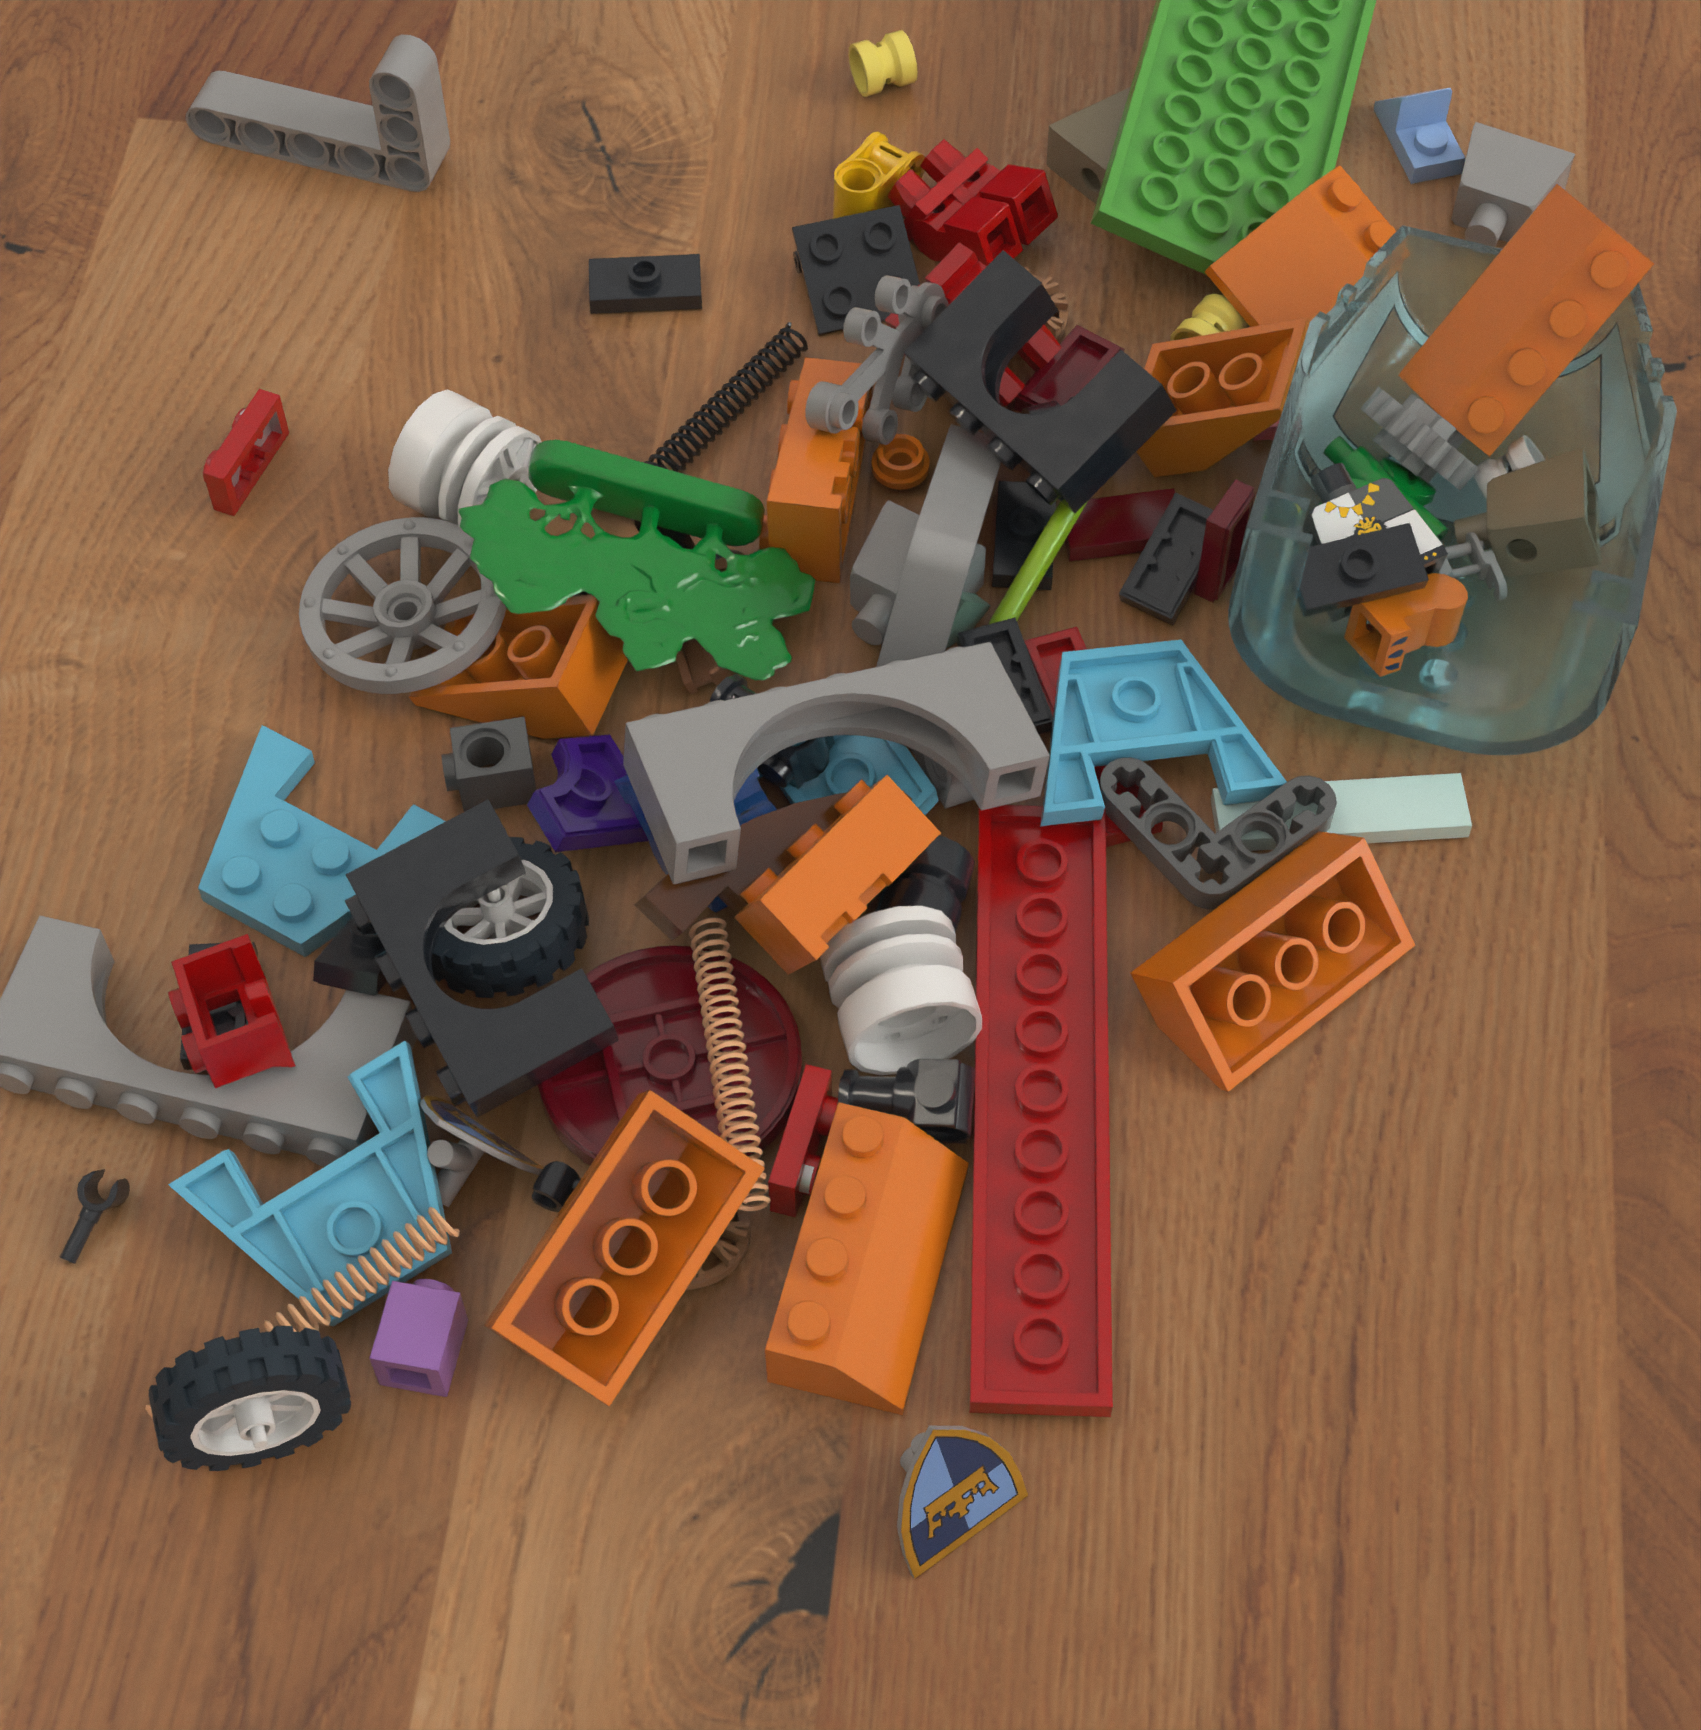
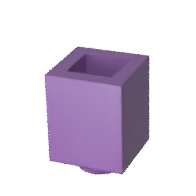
[369,1279,468,1397]

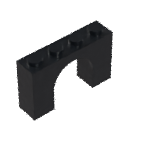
[904,250,1177,513]
[344,799,619,1118]

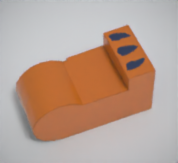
[1344,573,1468,677]

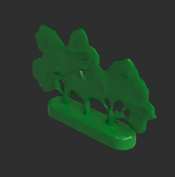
[459,439,816,680]

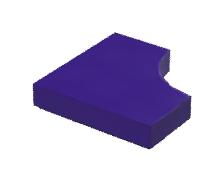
[527,734,649,852]

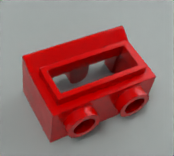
[168,934,296,1088]

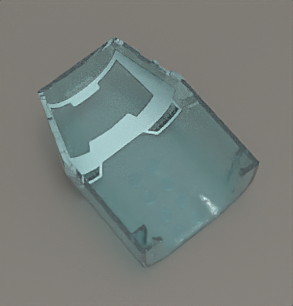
[1228,225,1677,755]

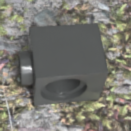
[441,717,536,812]

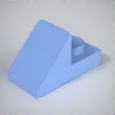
[1374,88,1465,184]

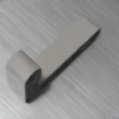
[186,35,450,192]
[876,424,1001,667]

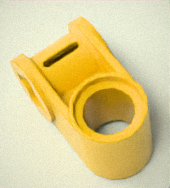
[833,132,925,219]

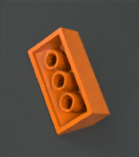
[1398,184,1654,457]
[1130,831,1416,1092]
[484,1090,765,1407]
[765,1102,969,1415]

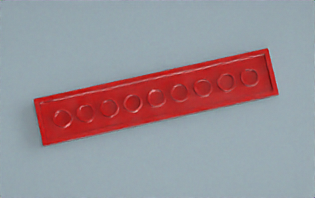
[969,805,1113,1417]

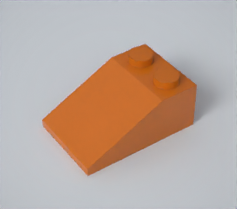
[1205,165,1412,335]
[1136,318,1312,477]
[409,595,628,739]

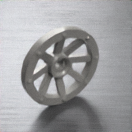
[299,517,506,694]

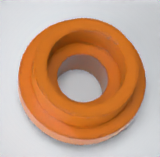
[871,434,930,490]

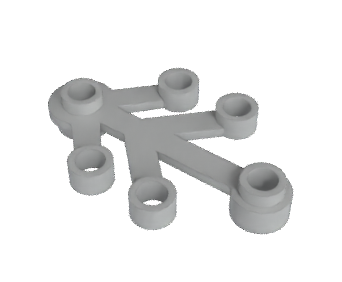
[805,275,949,445]

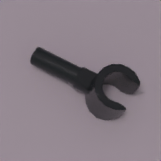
[532,1161,581,1212]
[60,1169,130,1264]

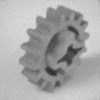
[1360,387,1479,491]

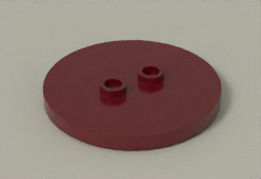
[538,945,803,1166]

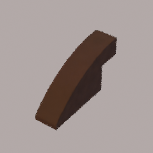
[634,790,912,940]

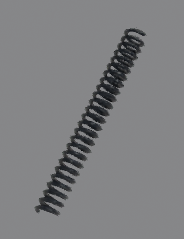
[631,322,808,521]

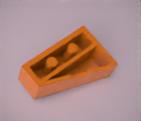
[734,775,941,975]

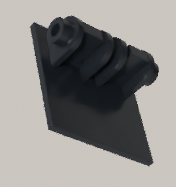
[792,205,920,335]

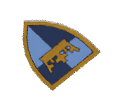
[419,1095,543,1207]
[897,1425,1028,1579]

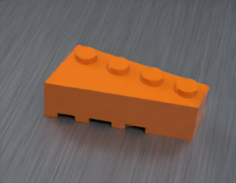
[759,357,874,583]

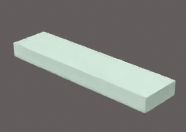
[1211,773,1472,851]

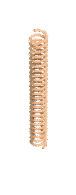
[689,917,771,1211]
[145,1207,460,1419]

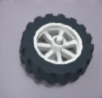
[432,837,589,998]
[149,1326,351,1471]

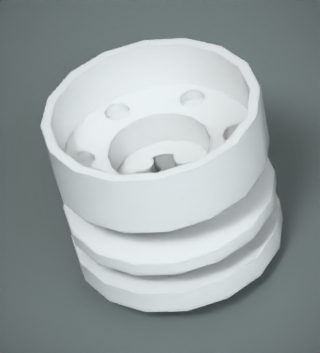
[388,389,542,527]
[820,906,982,1075]

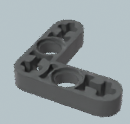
[1099,757,1337,910]

